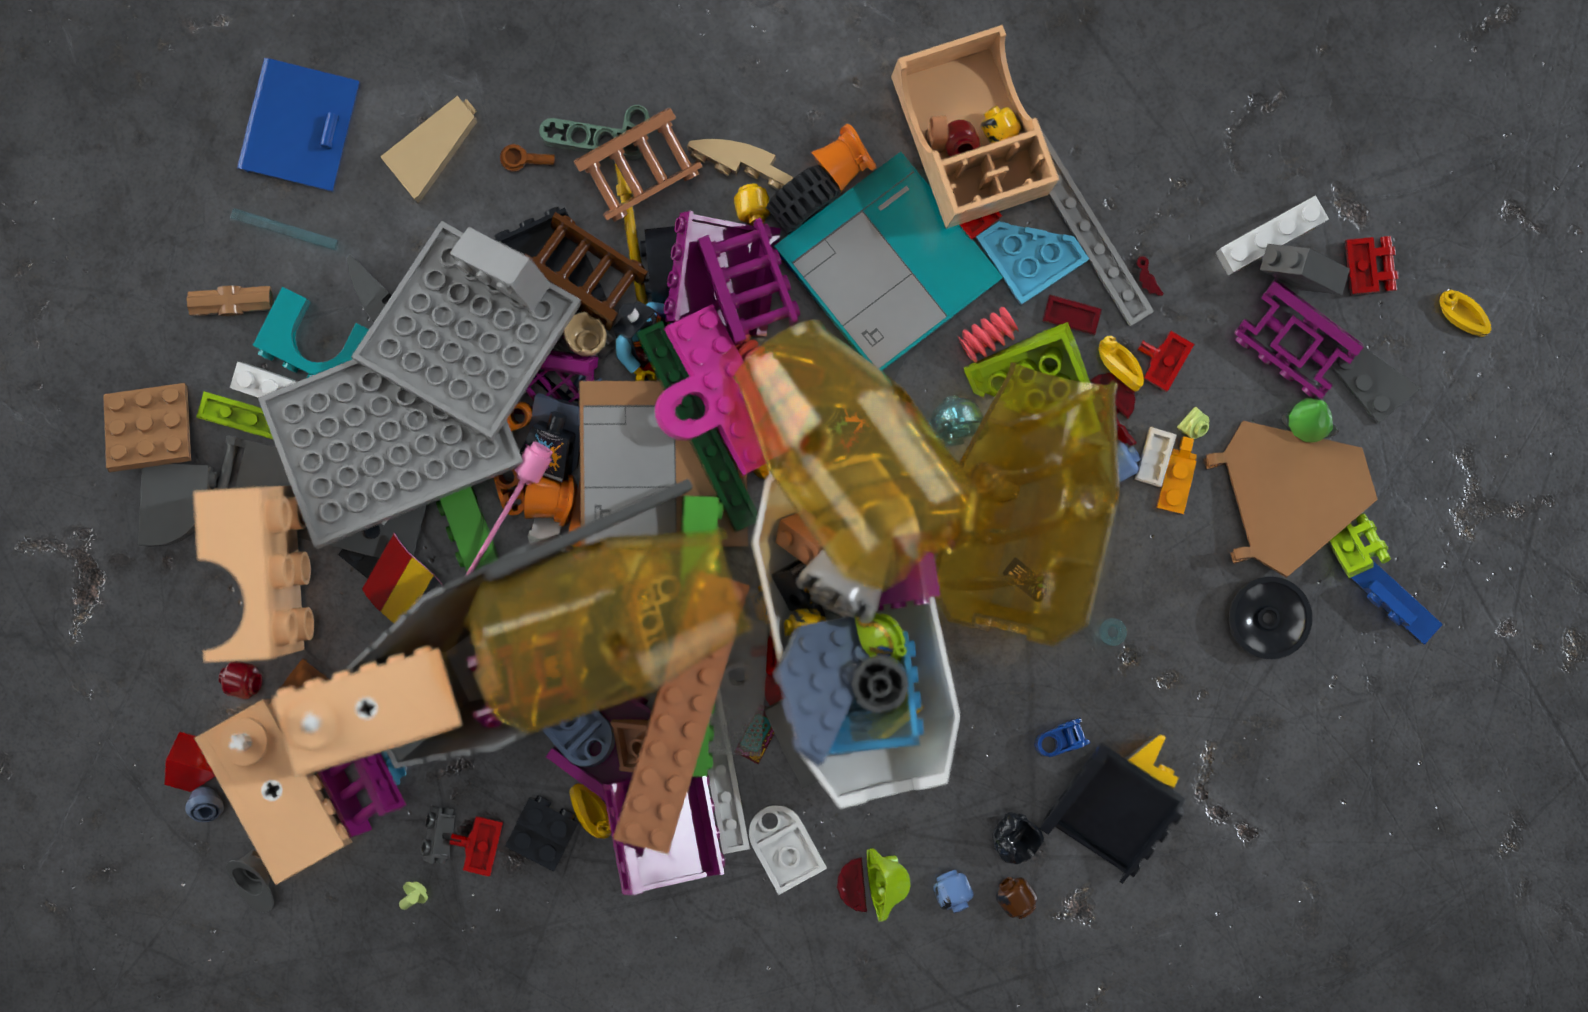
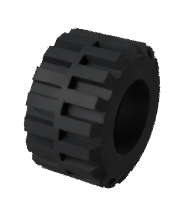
[766,164,841,234]

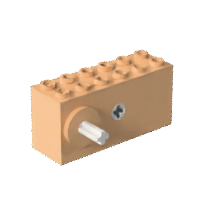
[272,646,461,778]
[195,699,352,884]

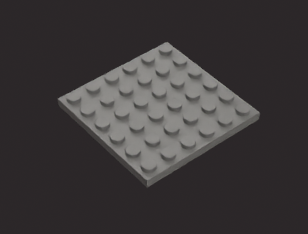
[352,221,581,441]

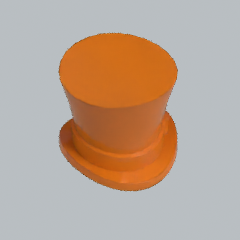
[811,124,877,193]
[524,475,578,527]

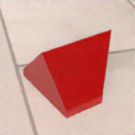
[164,732,215,792]

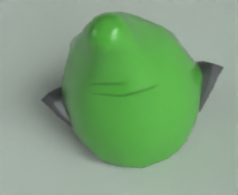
[1282,398,1340,443]

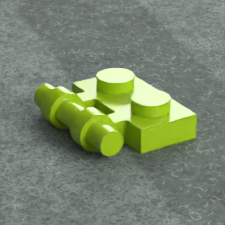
[1328,513,1391,578]

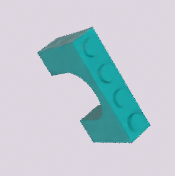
[253,287,369,378]

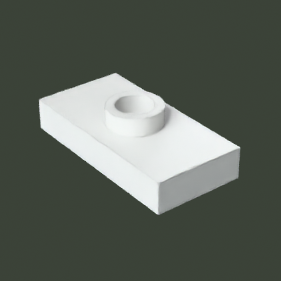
[1134,427,1177,487]

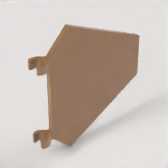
[1204,421,1378,578]

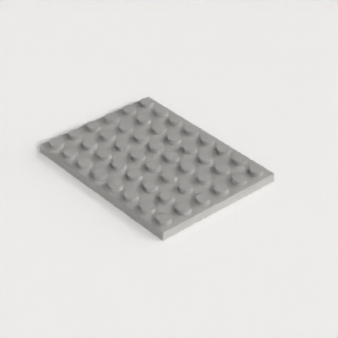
[258,360,523,549]

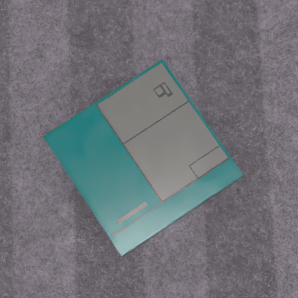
[773,151,1003,376]

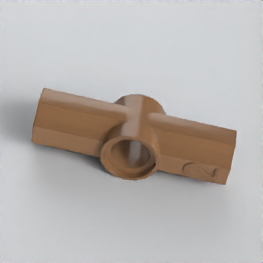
[187,286,274,316]

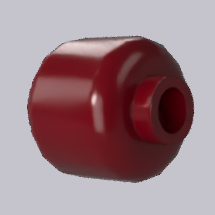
[944,120,980,157]
[219,661,262,699]

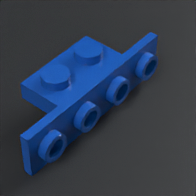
[1342,560,1443,645]

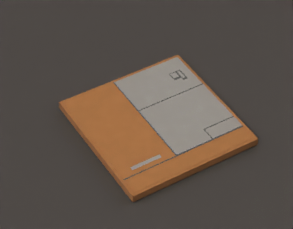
[579,381,748,548]

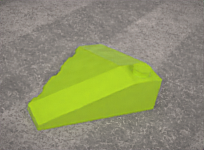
[963,322,1106,439]

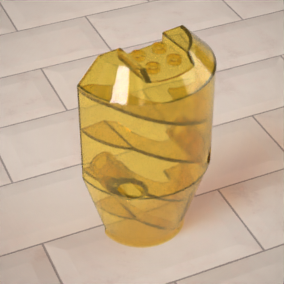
[733,320,982,590]
[934,362,1120,647]
[464,527,752,734]

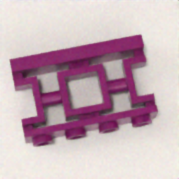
[1234,278,1364,399]

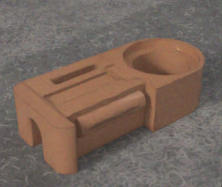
[926,115,948,153]

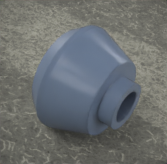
[185,786,224,822]

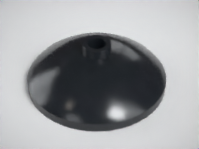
[1229,577,1313,659]

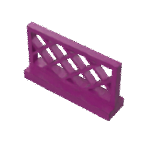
[514,350,598,415]

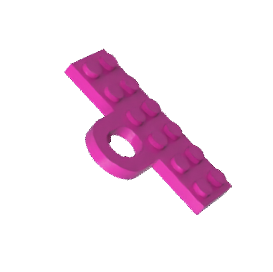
[655,304,791,475]

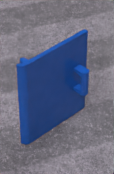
[237,58,360,192]

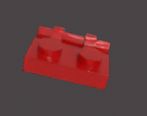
[1345,236,1398,295]

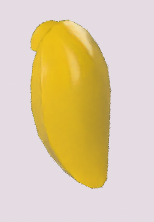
[1440,290,1491,337]
[1098,336,1144,392]
[570,783,611,839]

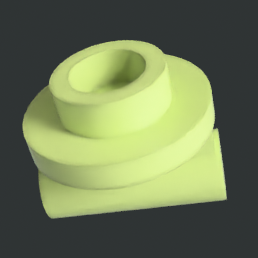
[1177,407,1209,439]
[399,881,428,910]

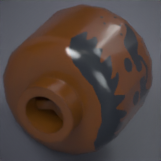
[996,877,1037,919]

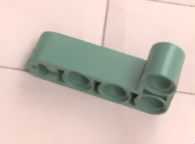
[539,105,650,160]

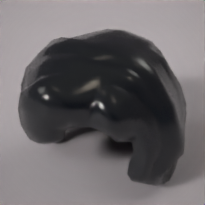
[992,812,1044,865]

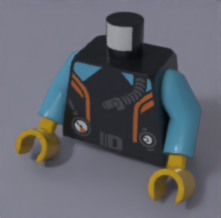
[613,301,672,381]

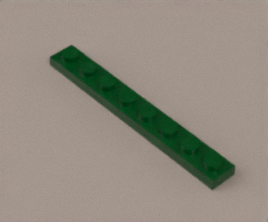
[636,321,758,533]

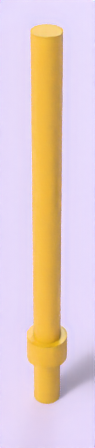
[615,163,648,305]

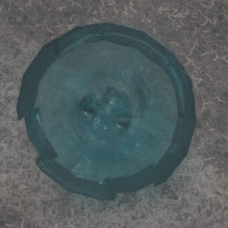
[930,396,987,446]

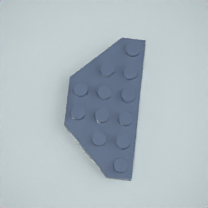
[774,617,870,766]

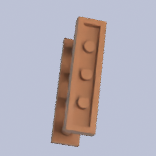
[573,107,703,222]

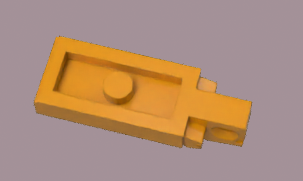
[1156,436,1197,515]

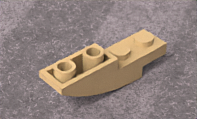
[687,139,794,191]

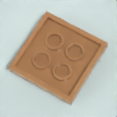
[103,383,191,472]

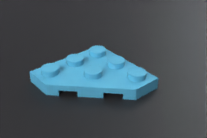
[976,221,1089,305]

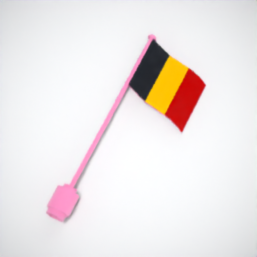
[362,441,553,623]

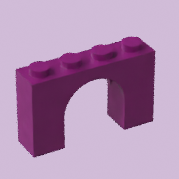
[876,529,940,612]

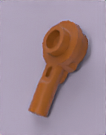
[500,144,555,172]

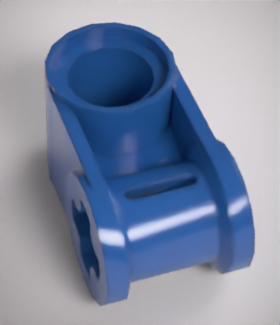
[1034,717,1090,757]

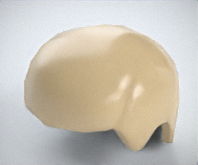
[563,312,607,357]

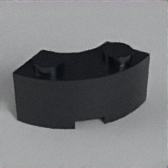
[640,226,677,304]

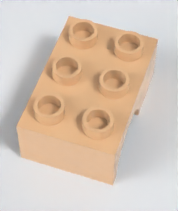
[891,25,1059,229]
[194,486,314,662]

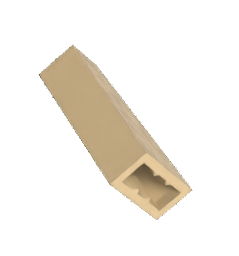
[380,96,477,203]

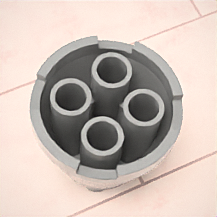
[796,525,890,624]

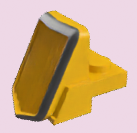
[1125,734,1179,789]

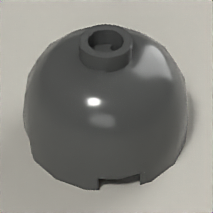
[852,655,909,713]

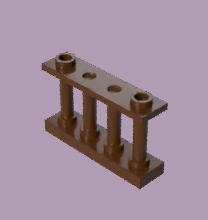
[525,212,648,332]

